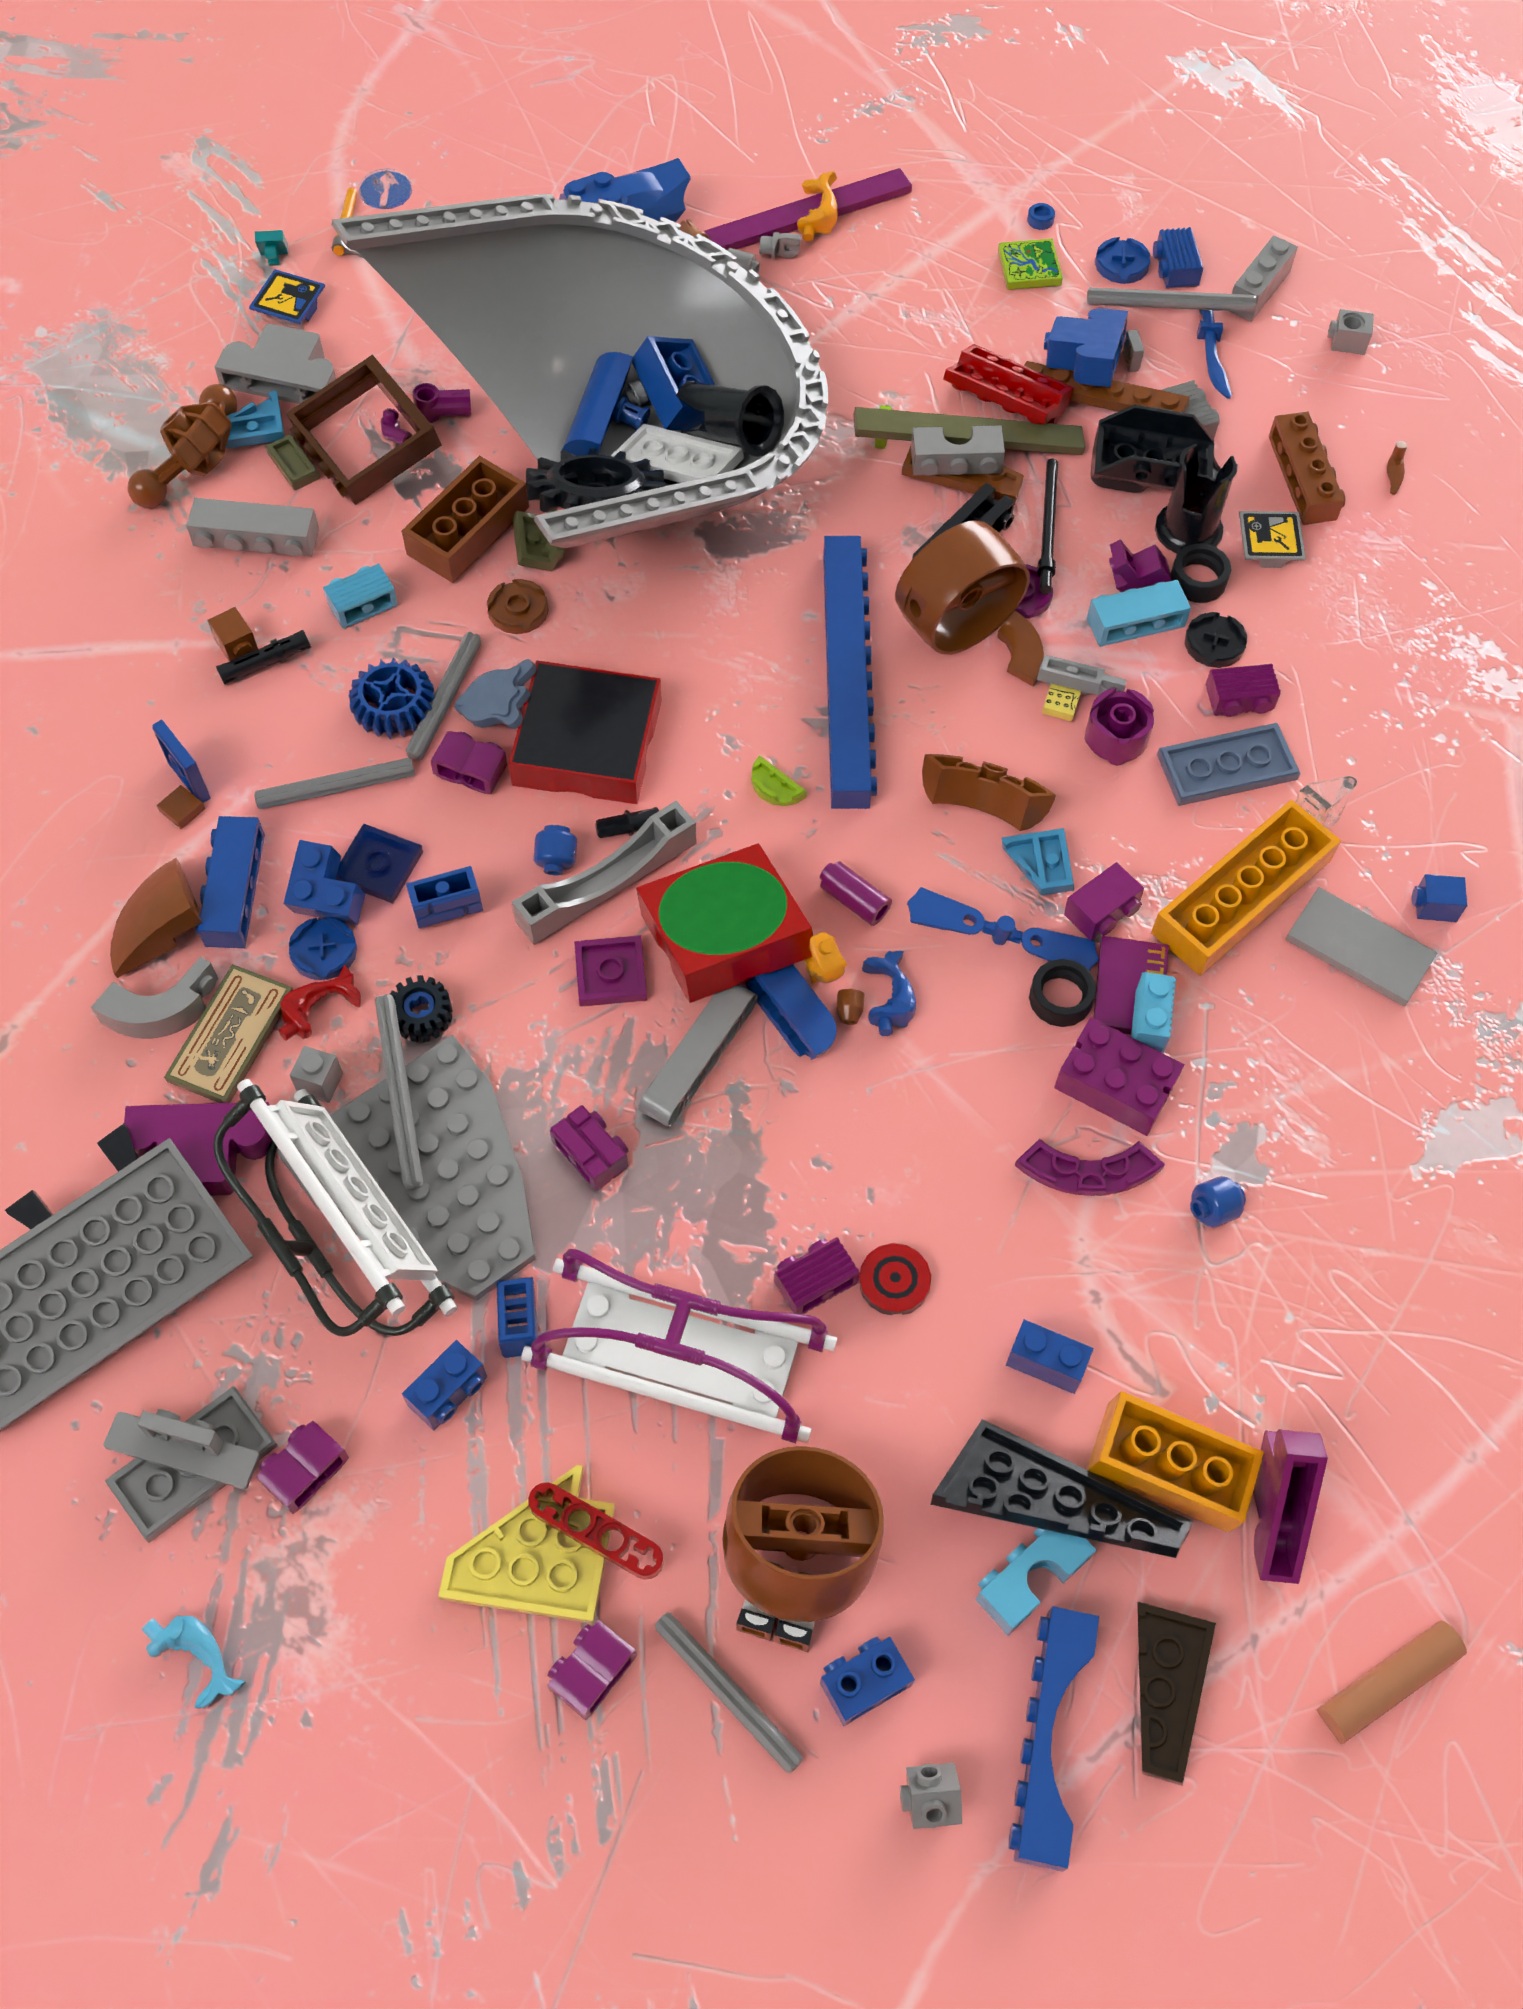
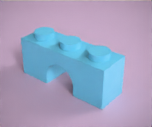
[975,1528,1096,1636]

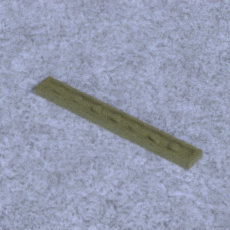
[853,407,1085,455]

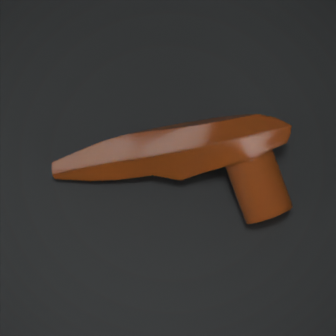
[1387,441,1408,495]

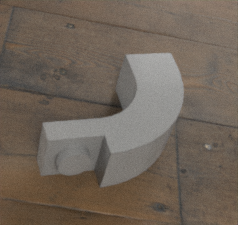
[91,956,219,1039]

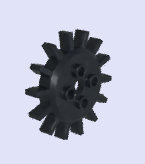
[526,448,666,513]

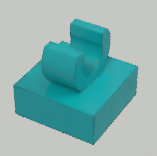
[255,230,288,266]

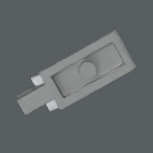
[1037,655,1127,695]

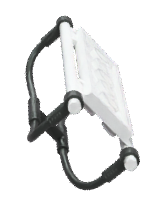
[213,1079,458,1337]

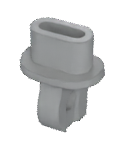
[759,232,802,259]

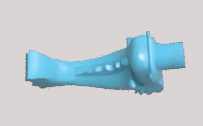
[142,1615,246,1709]

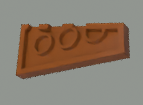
[902,446,1024,505]

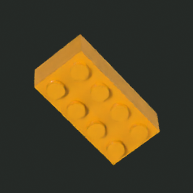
[1087,1391,1264,1533]

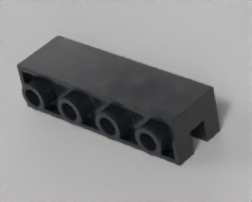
[912,483,1015,560]

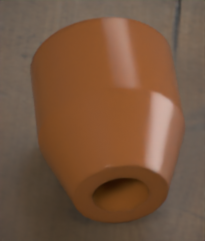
[836,989,865,1025]

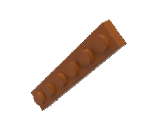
[1024,361,1189,413]

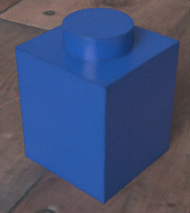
[1411,874,1467,922]

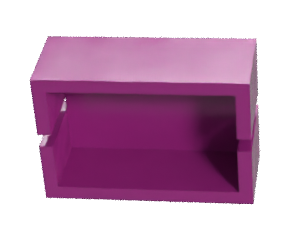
[1054,1017,1185,1136]

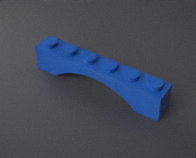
[1008,1606,1099,1872]

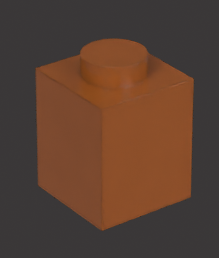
[207,607,258,661]

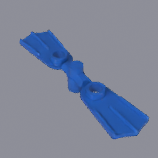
[907,887,1099,971]

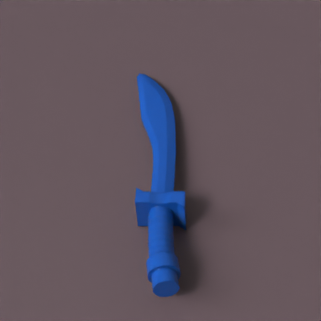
[1197,310,1232,399]

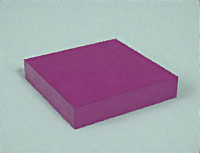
[574,935,647,1007]

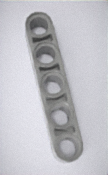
[638,984,758,1127]

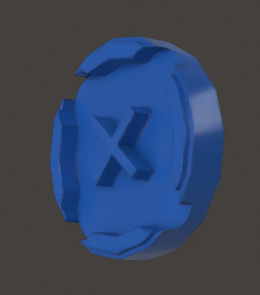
[1095,237,1150,284]
[289,917,357,980]

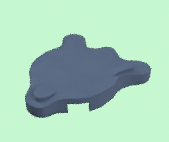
[454,659,536,729]

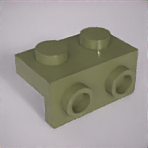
[512,508,565,572]

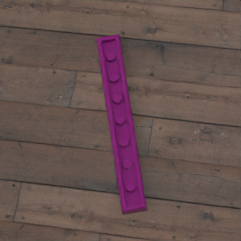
[704,168,912,250]

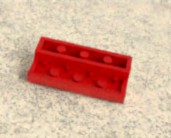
[943,344,1074,425]

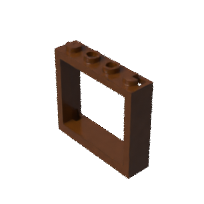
[286,354,442,505]

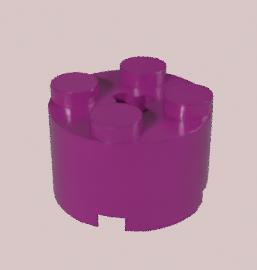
[1084,688,1154,766]

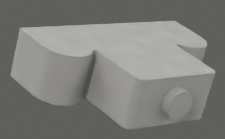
[214,324,336,404]

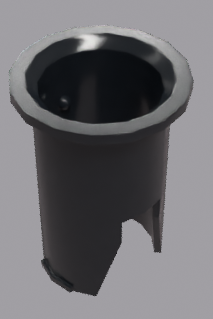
[676,381,784,457]
[1155,444,1238,554]

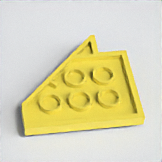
[438,1465,615,1624]

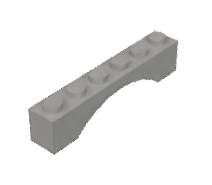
[512,800,697,945]

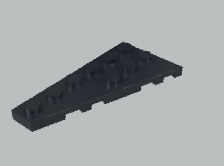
[930,1419,1193,1558]

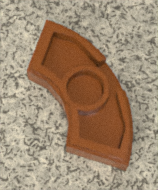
[997,611,1044,686]

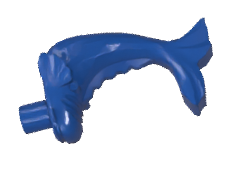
[862,950,916,1036]

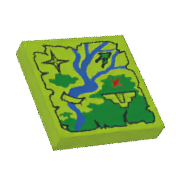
[998,238,1063,290]

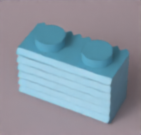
[323,563,398,629]
[1131,972,1176,1053]

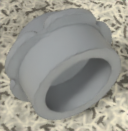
[624,380,649,408]

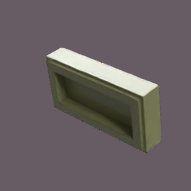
[265,434,320,491]

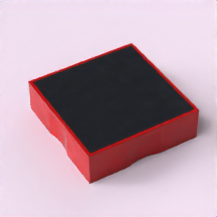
[508,660,662,805]

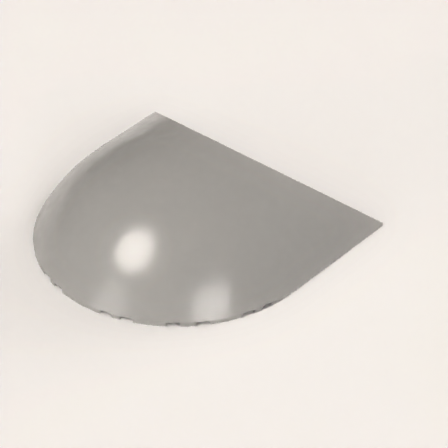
[331,194,828,548]

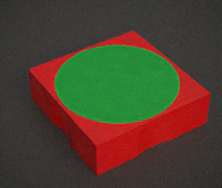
[636,843,813,1003]

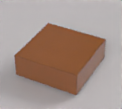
[156,785,205,829]

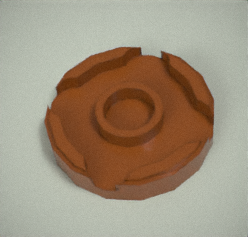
[487,579,549,634]

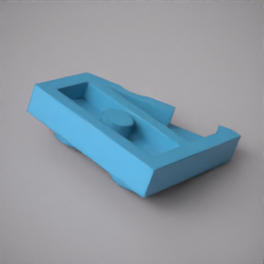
[226,390,285,449]
[1002,828,1074,895]

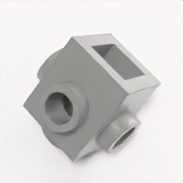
[900,1763,962,1829]

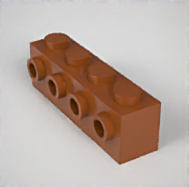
[1268,411,1345,525]

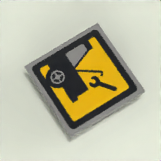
[1239,511,1306,568]

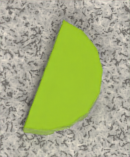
[751,755,807,806]

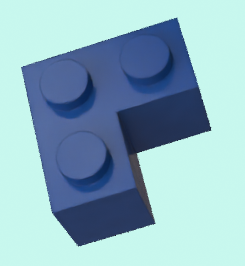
[283,840,366,925]

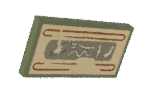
[164,964,293,1103]

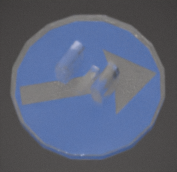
[358,168,413,209]

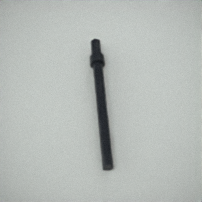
[1037,459,1058,594]

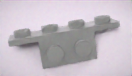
[103,1409,260,1489]

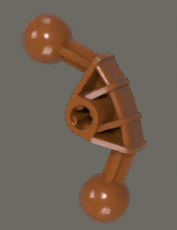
[127,384,238,508]

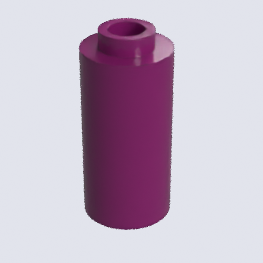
[819,861,892,926]

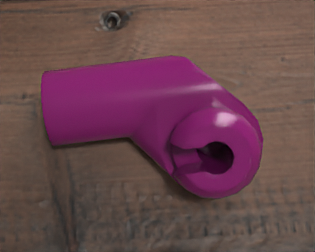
[380,408,412,444]

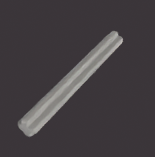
[406,632,481,761]
[254,758,415,809]
[655,1612,803,1773]

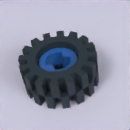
[390,975,453,1042]

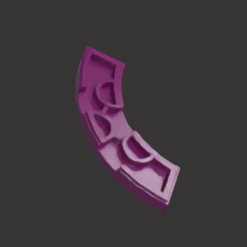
[1014,1139,1165,1196]

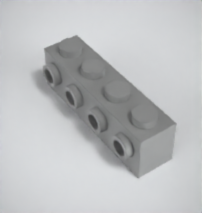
[186,498,319,557]

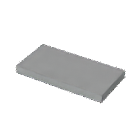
[1285,887,1438,1007]
[105,1386,278,1543]

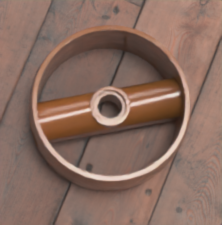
[895,520,1030,654]
[722,1446,884,1622]

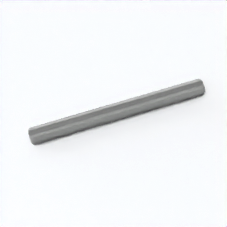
[1087,287,1257,312]
[375,994,423,1190]

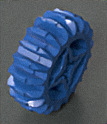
[349,657,435,739]

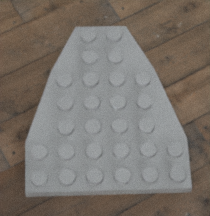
[276,1034,536,1301]

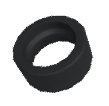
[1171,544,1232,603]
[1029,959,1096,1027]

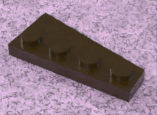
[1137,1602,1216,1786]

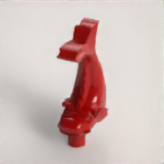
[278,965,361,1041]

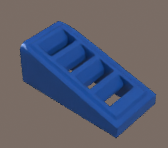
[497,1277,538,1358]

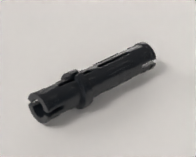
[216,630,311,685]

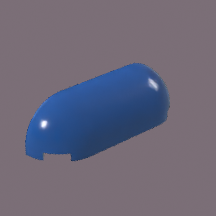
[745,964,837,1060]

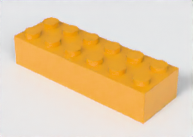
[1151,799,1342,976]

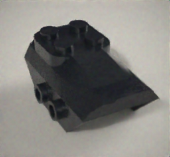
[1090,404,1221,493]

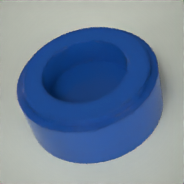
[1027,203,1055,230]

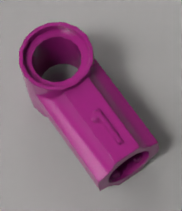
[413,383,471,423]

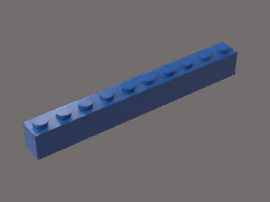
[823,536,877,809]

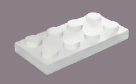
[611,424,744,483]

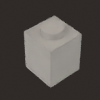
[289,1046,343,1103]

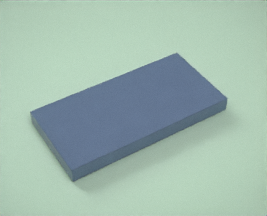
[1157,723,1301,806]

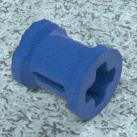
[613,397,650,431]

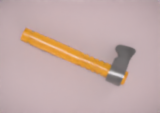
[331,187,363,258]

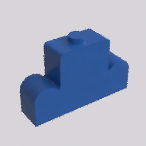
[1044,308,1128,387]

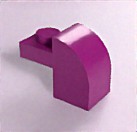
[1109,539,1172,592]

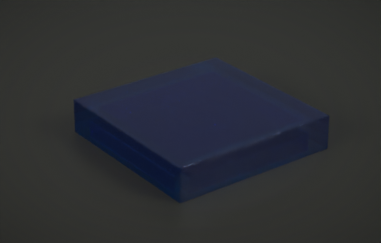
[336,823,423,904]

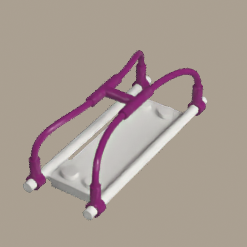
[521,1249,837,1444]

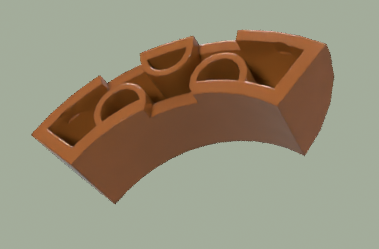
[922,754,1056,831]

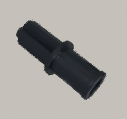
[595,807,659,838]

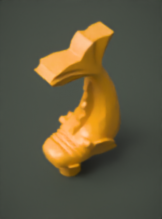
[797,171,837,241]
[804,932,848,984]

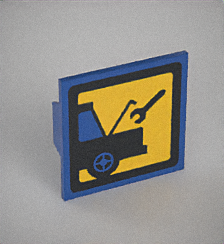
[249,269,325,324]

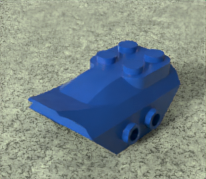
[559,158,691,222]

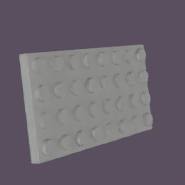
[0,1138,253,1431]

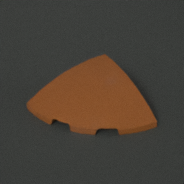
[110,858,202,978]

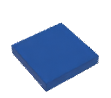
[152,719,211,803]

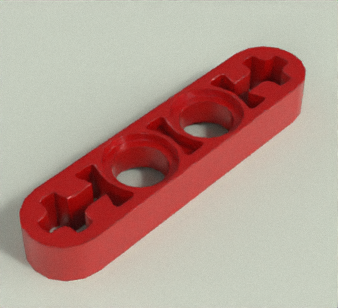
[528,1482,664,1580]

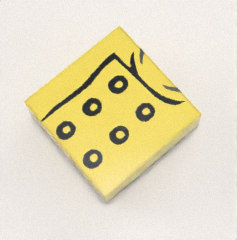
[1042,683,1081,722]

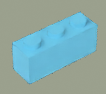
[1087,580,1191,647]

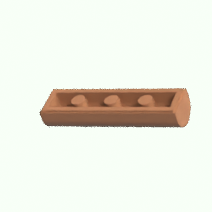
[1316,1620,1467,1745]

